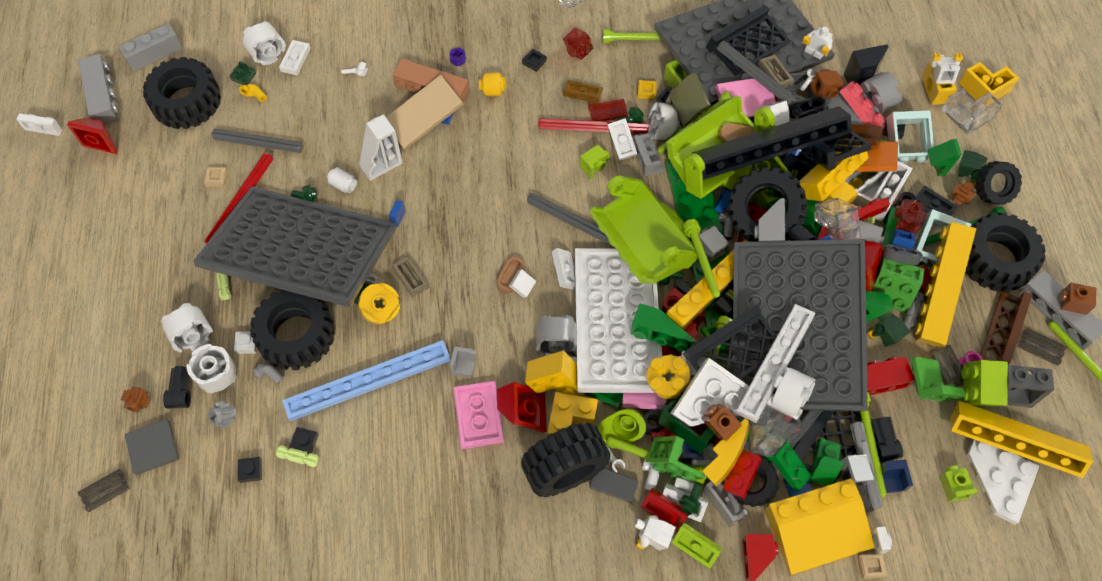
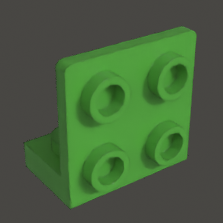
[872,257,924,313]
[912,357,966,402]
[646,436,705,482]

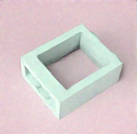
[886,110,934,163]
[914,209,971,265]

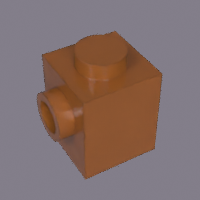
[810,71,844,98]
[1059,282,1097,315]
[702,404,742,441]

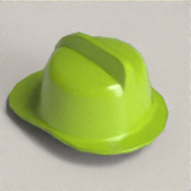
[598,408,646,449]

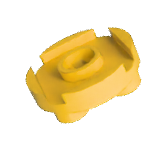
[357,283,400,325]
[647,355,691,399]

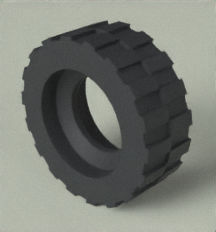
[975,161,1022,205]
[727,458,779,507]

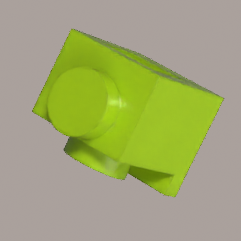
[580,145,610,179]
[939,465,978,502]

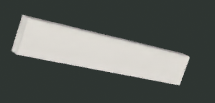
[736,304,815,423]

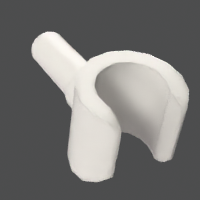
[341,62,368,77]
[800,69,819,91]
[606,445,625,473]

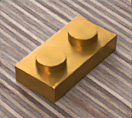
[563,80,603,103]

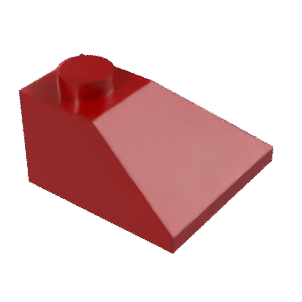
[67,118,118,154]
[497,382,547,433]

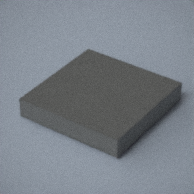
[125,419,179,475]

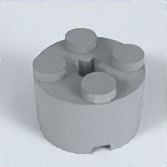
[861,72,902,114]
[536,315,577,356]

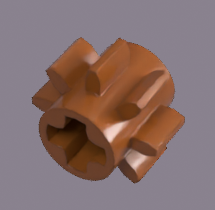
[951,181,976,206]
[120,386,151,412]

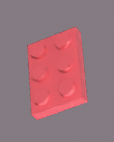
[839,81,885,129]

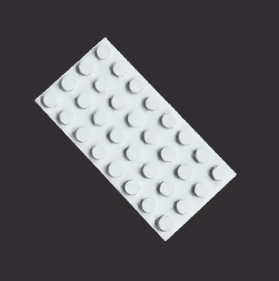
[575,248,664,393]

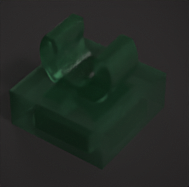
[230,61,256,85]

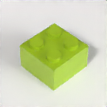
[961,360,1008,407]

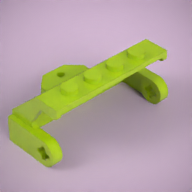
[667,95,775,199]
[589,175,698,284]

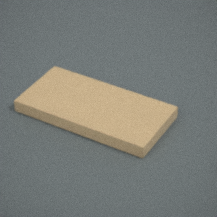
[386,75,464,150]

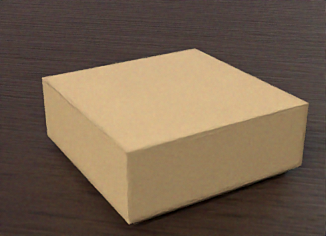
[204,167,228,187]
[858,553,887,579]

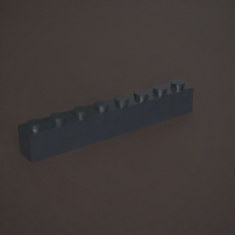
[692,106,852,180]

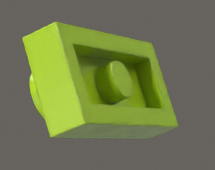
[671,522,723,569]

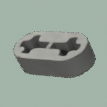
[882,244,923,265]

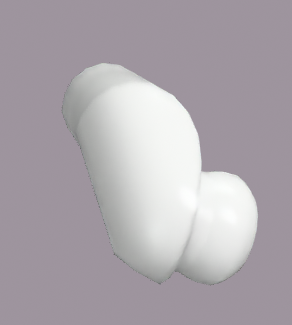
[642,459,659,490]

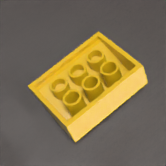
[764,478,875,576]

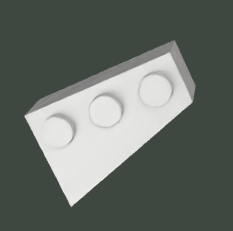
[359,114,403,181]
[853,161,913,222]

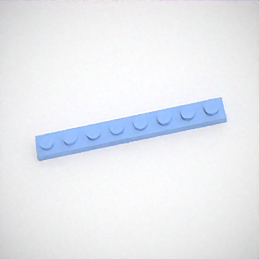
[282,340,451,422]

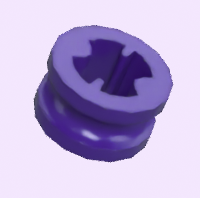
[449,48,466,66]

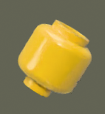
[479,72,506,97]

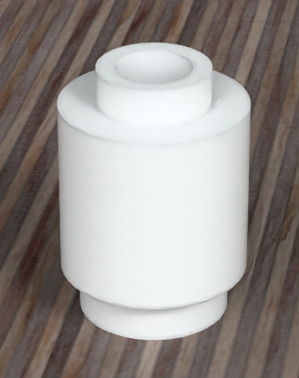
[327,167,357,193]

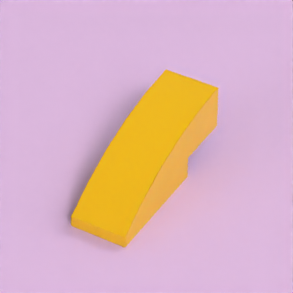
[702,418,750,487]

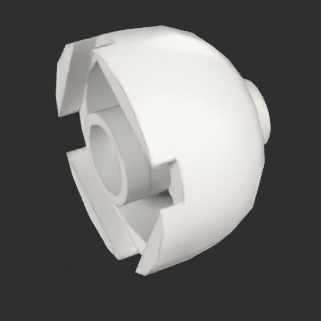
[648,102,680,140]

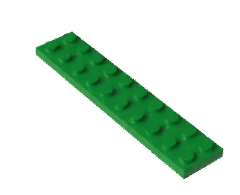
[665,162,734,326]

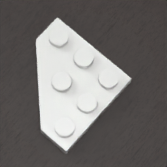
[671,358,749,426]
[966,439,1039,525]

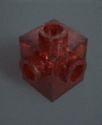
[563,28,594,60]
[894,199,926,233]

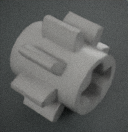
[208,401,236,429]

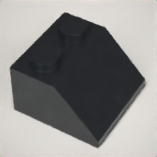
[843,44,889,86]

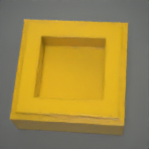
[637,80,657,100]

